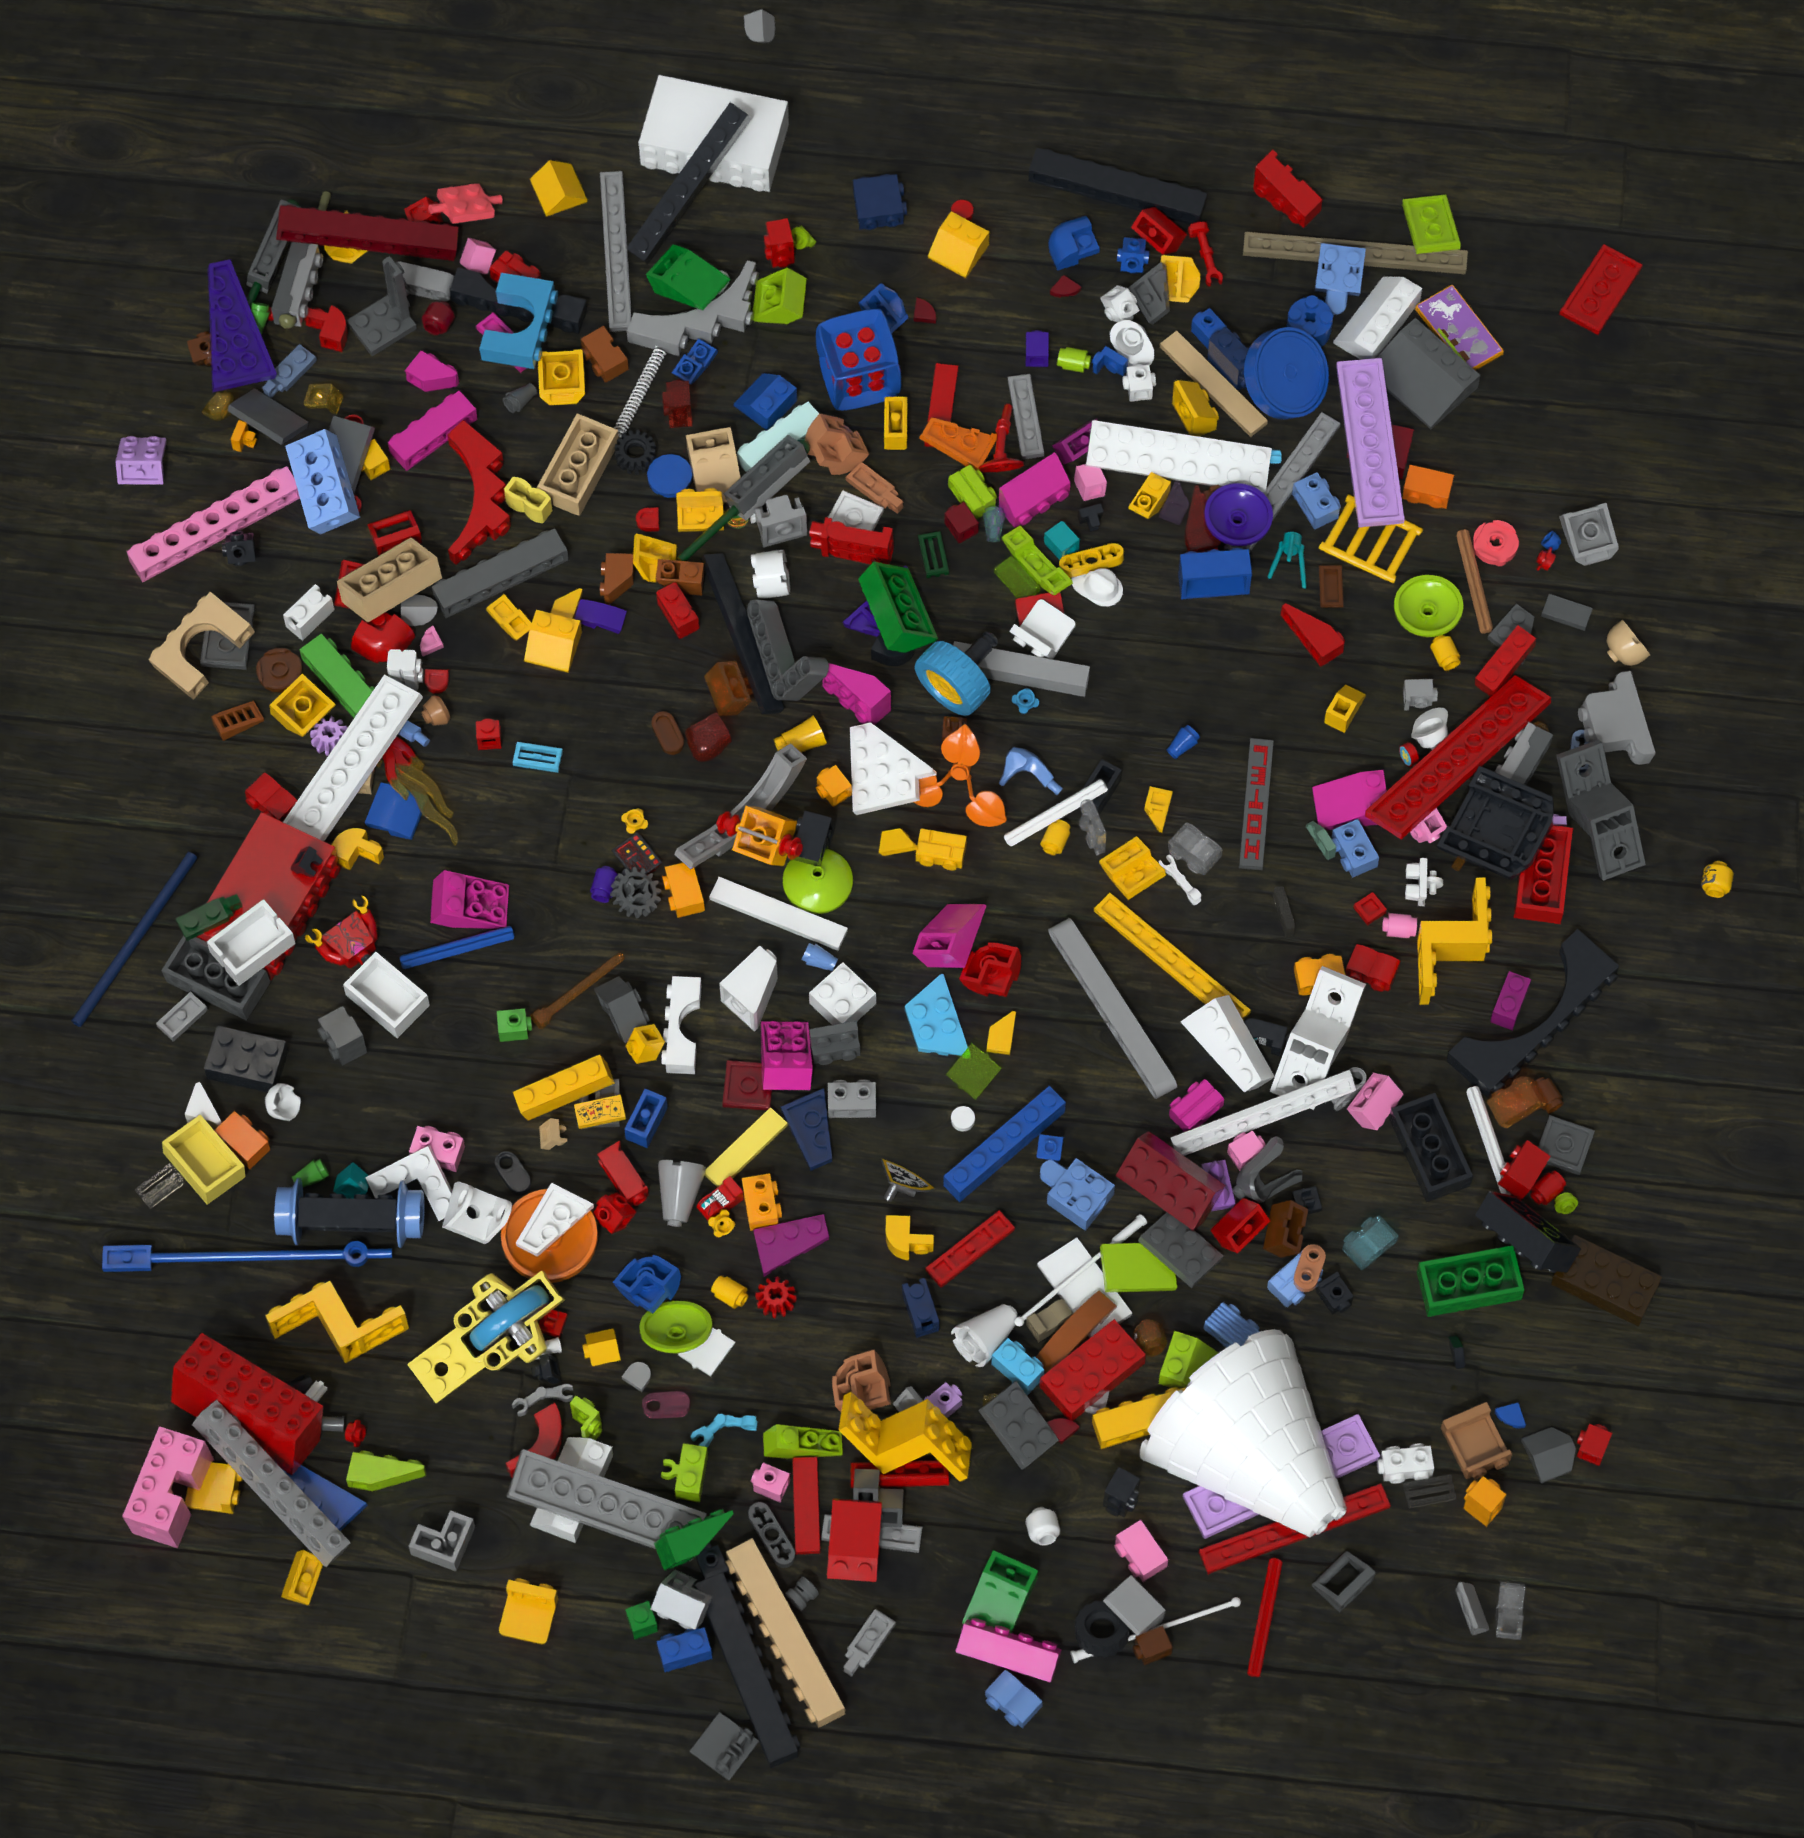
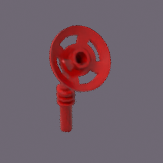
[979,404,1024,472]

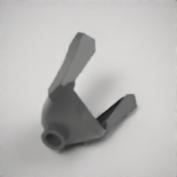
[1232,1136,1302,1203]

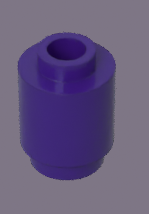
[590,866,618,903]

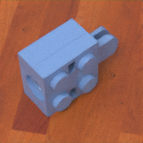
[1315,243,1366,315]
[1040,1158,1115,1231]

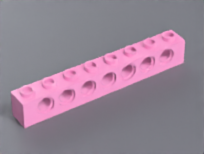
[127,466,300,582]

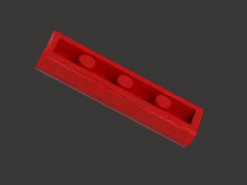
[850,1461,949,1488]

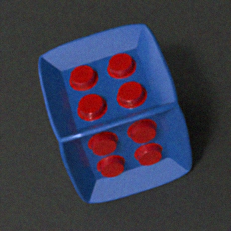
[816,309,901,410]

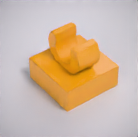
[231,420,257,452]

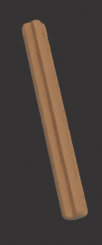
[1456,529,1493,634]

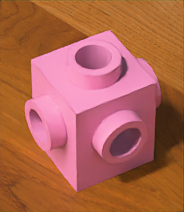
[1410,808,1447,843]

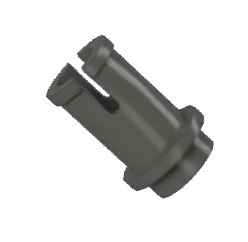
[321,1416,345,1433]

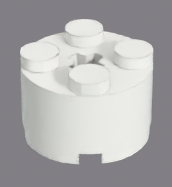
[751,550,790,599]

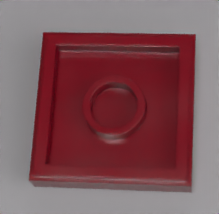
[722,1060,772,1110]

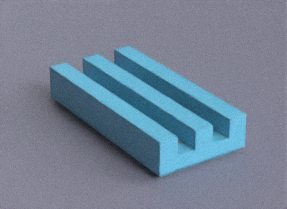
[513,742,563,773]

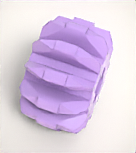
[310,716,348,756]

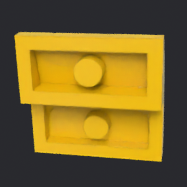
[1099,836,1166,900]

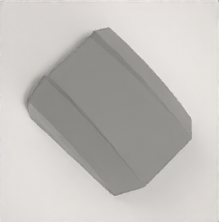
[1559,503,1619,566]

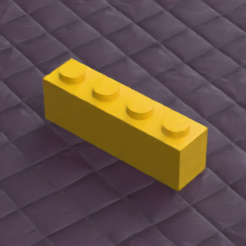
[513,1055,615,1121]
[1092,1387,1186,1449]

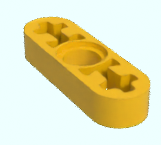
[1059,543,1124,578]

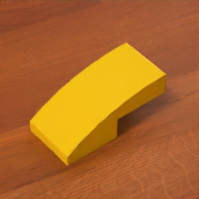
[486,594,532,641]

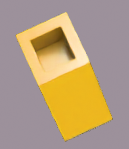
[1128,472,1171,519]
[1324,685,1366,733]

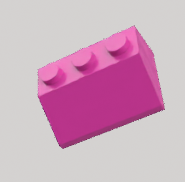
[999,452,1070,528]

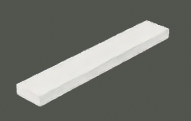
[709,877,848,951]

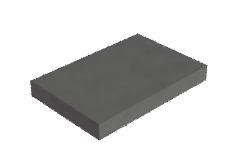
[227,388,309,445]
[329,416,375,493]
[200,602,255,670]

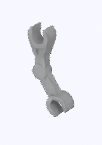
[512,1384,573,1416]

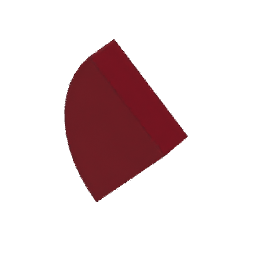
[1050,275,1081,298]
[914,298,936,324]
[1047,1418,1080,1444]

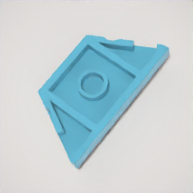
[905,974,970,1059]

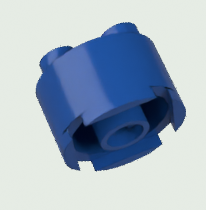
[1287,295,1333,347]

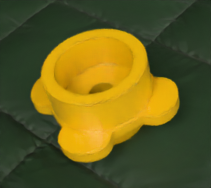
[621,808,648,834]
[708,1209,735,1237]

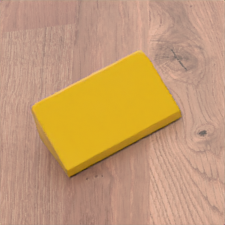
[281,1550,323,1605]

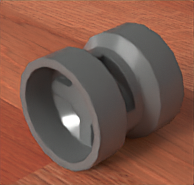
[784,1577,819,1611]

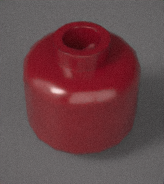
[422,301,455,335]

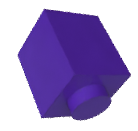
[1026,330,1049,367]

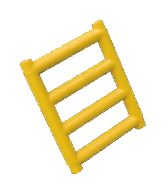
[1319,494,1423,583]

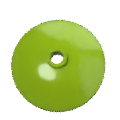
[1394,575,1463,637]
[783,849,853,914]
[639,1301,712,1353]

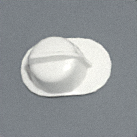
[1110,320,1154,367]
[1071,568,1123,607]
[1411,708,1448,750]

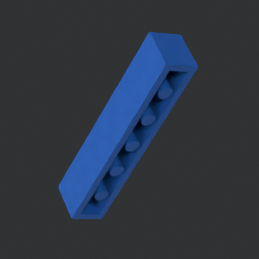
[943,1086,1066,1203]

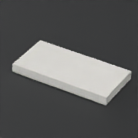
[1037,1238,1132,1338]

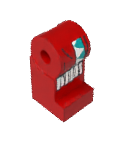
[696,1176,744,1221]

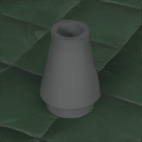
[503,383,537,413]

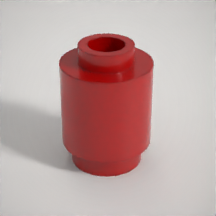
[1530,1171,1566,1205]

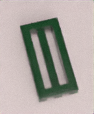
[918,531,949,579]

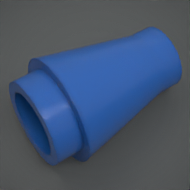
[1166,725,1200,759]

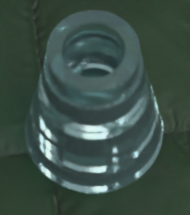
[983,507,1005,542]

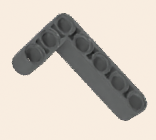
[747,600,829,701]

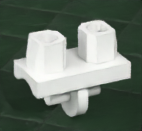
[1405,858,1443,906]

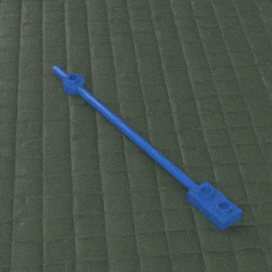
[102,1241,393,1272]

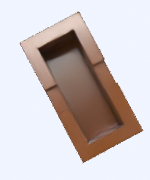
[580,326,628,383]

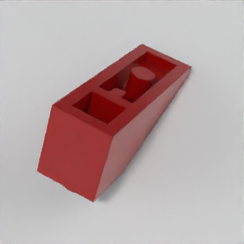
[1281,603,1345,667]

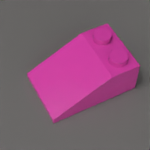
[1312,770,1387,830]

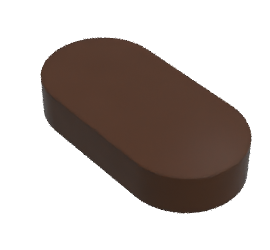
[651,711,684,755]

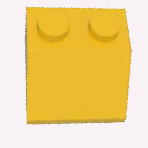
[928,212,989,278]
[1172,380,1219,437]
[524,610,582,673]
[270,674,336,737]

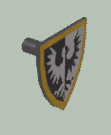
[881,1159,935,1202]

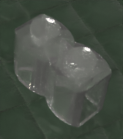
[1168,822,1223,875]

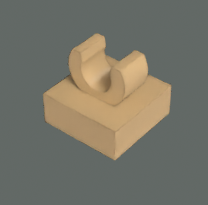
[539,1118,567,1150]

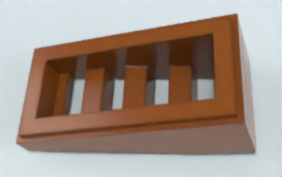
[211,701,264,741]

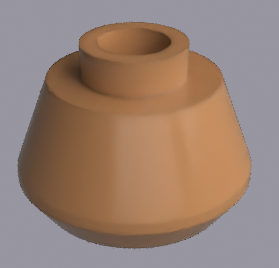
[421,695,450,726]

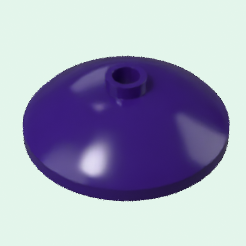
[1204,483,1273,546]

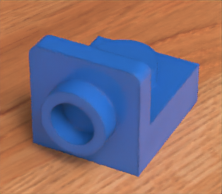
[1092,346,1128,376]
[1037,1134,1063,1161]

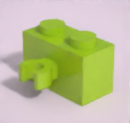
[661,1444,708,1502]

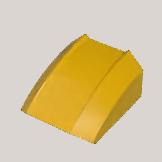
[538,349,585,405]

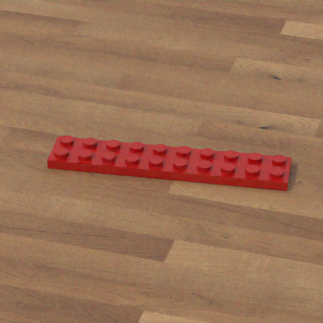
[1365,675,1551,840]

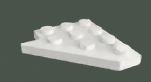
[850,722,937,815]

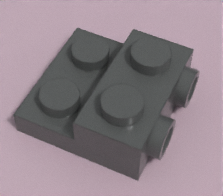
[809,1021,860,1065]

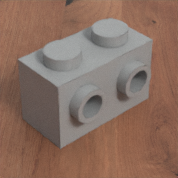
[828,1080,876,1118]

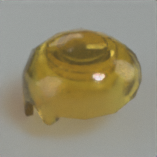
[201,389,235,421]

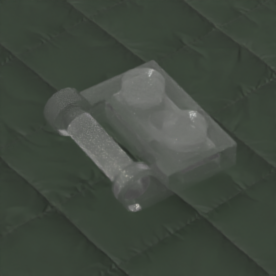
[1079,799,1106,855]

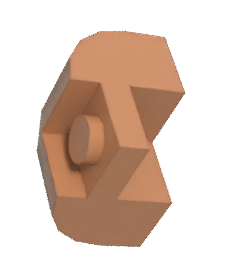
[805,414,869,475]
[832,1350,891,1412]

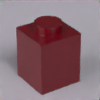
[945,502,979,544]

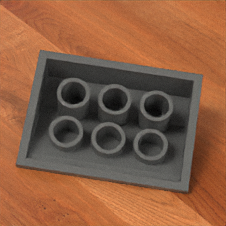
[1377,318,1480,429]

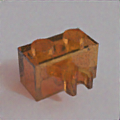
[704,661,753,716]
[1487,1076,1547,1128]

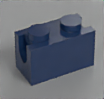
[902,1278,939,1338]

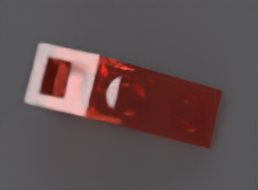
[1184,485,1221,553]

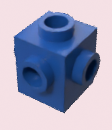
[1117,237,1149,273]

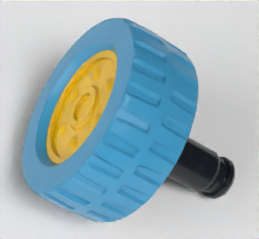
[915,631,998,716]

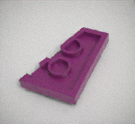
[753,1214,829,1277]

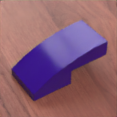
[574,599,627,634]

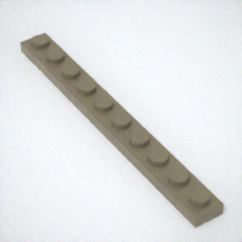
[1243,232,1468,274]

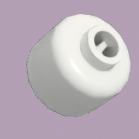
[1026,1507,1060,1546]

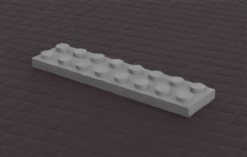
[507,1449,707,1561]

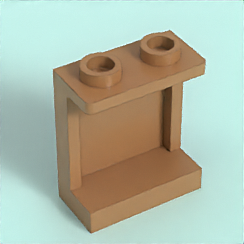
[1441,1402,1512,1479]

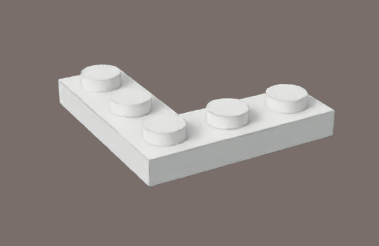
[365,1145,452,1221]

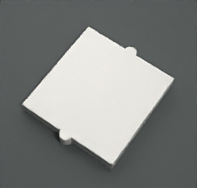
[678,1327,735,1377]

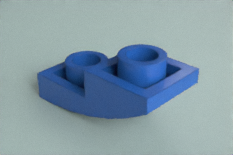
[672,338,718,385]

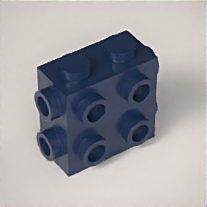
[853,174,907,230]
[1207,327,1249,391]

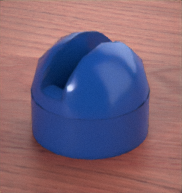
[1541,531,1561,551]

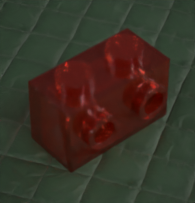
[662,380,692,428]

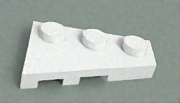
[516,1183,594,1257]

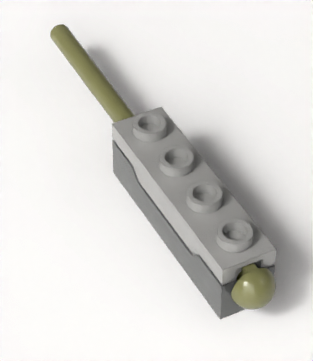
[271,191,331,329]

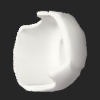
[265,1083,301,1121]

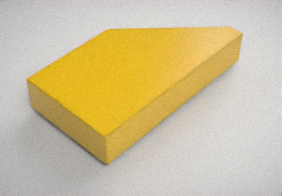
[551,588,583,619]
[1144,786,1173,833]
[879,828,918,856]
[986,1011,1016,1055]

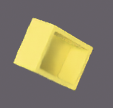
[162,1115,245,1205]

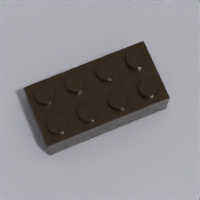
[1551,1235,1662,1327]

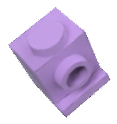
[924,1382,962,1418]

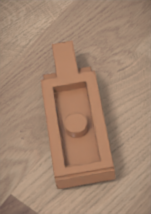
[846,462,904,514]

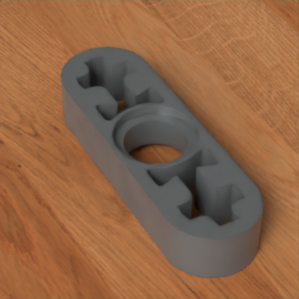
[748,1502,795,1568]

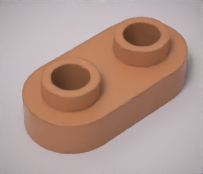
[1293,1245,1325,1292]

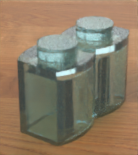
[1342,1215,1399,1271]

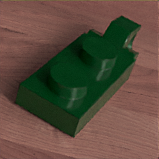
[176,894,242,941]

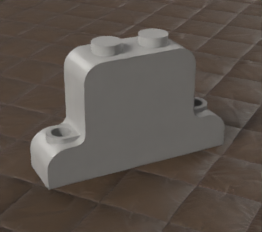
[1578,671,1655,765]

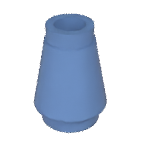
[801,943,838,971]

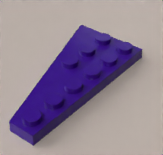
[208,259,277,393]

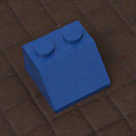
[734,373,797,430]

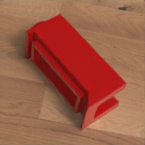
[597,1141,649,1206]

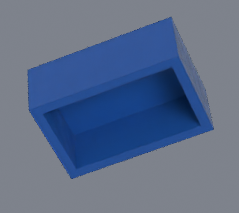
[1178,548,1252,599]

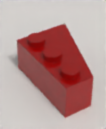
[1253,150,1322,228]

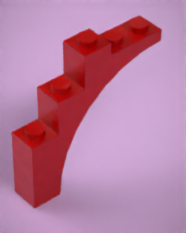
[447,420,511,565]

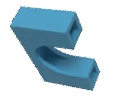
[479,273,558,369]

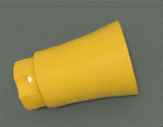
[773,715,827,753]

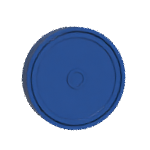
[1244,327,1329,419]

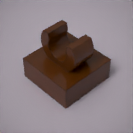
[942,716,967,741]

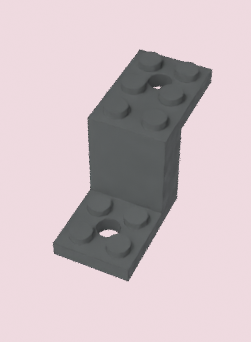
[1556,739,1646,881]

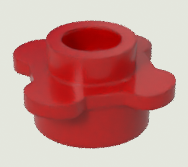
[1536,547,1556,571]
[345,1419,366,1447]

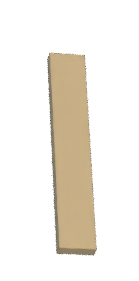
[1160,331,1268,437]

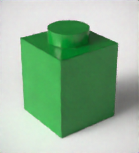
[625,1601,658,1640]

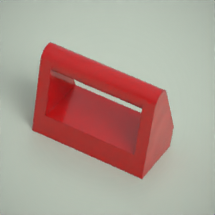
[367,510,422,556]

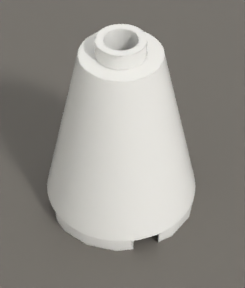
[951,1304,1018,1367]

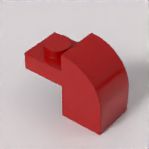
[305,306,348,352]

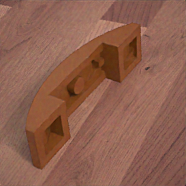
[1036,1290,1117,1373]

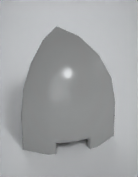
[744,9,775,43]
[401,595,438,626]

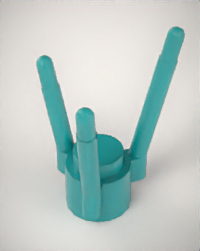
[1267,532,1306,589]

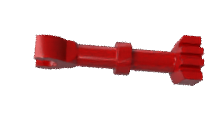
[1188,222,1223,287]

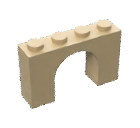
[149,592,255,700]

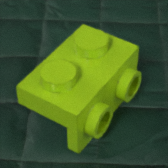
[570,1396,602,1440]

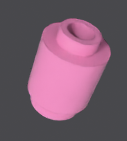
[1382,913,1417,938]

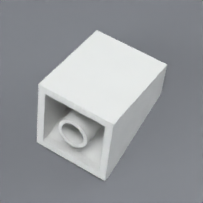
[719,946,778,1032]

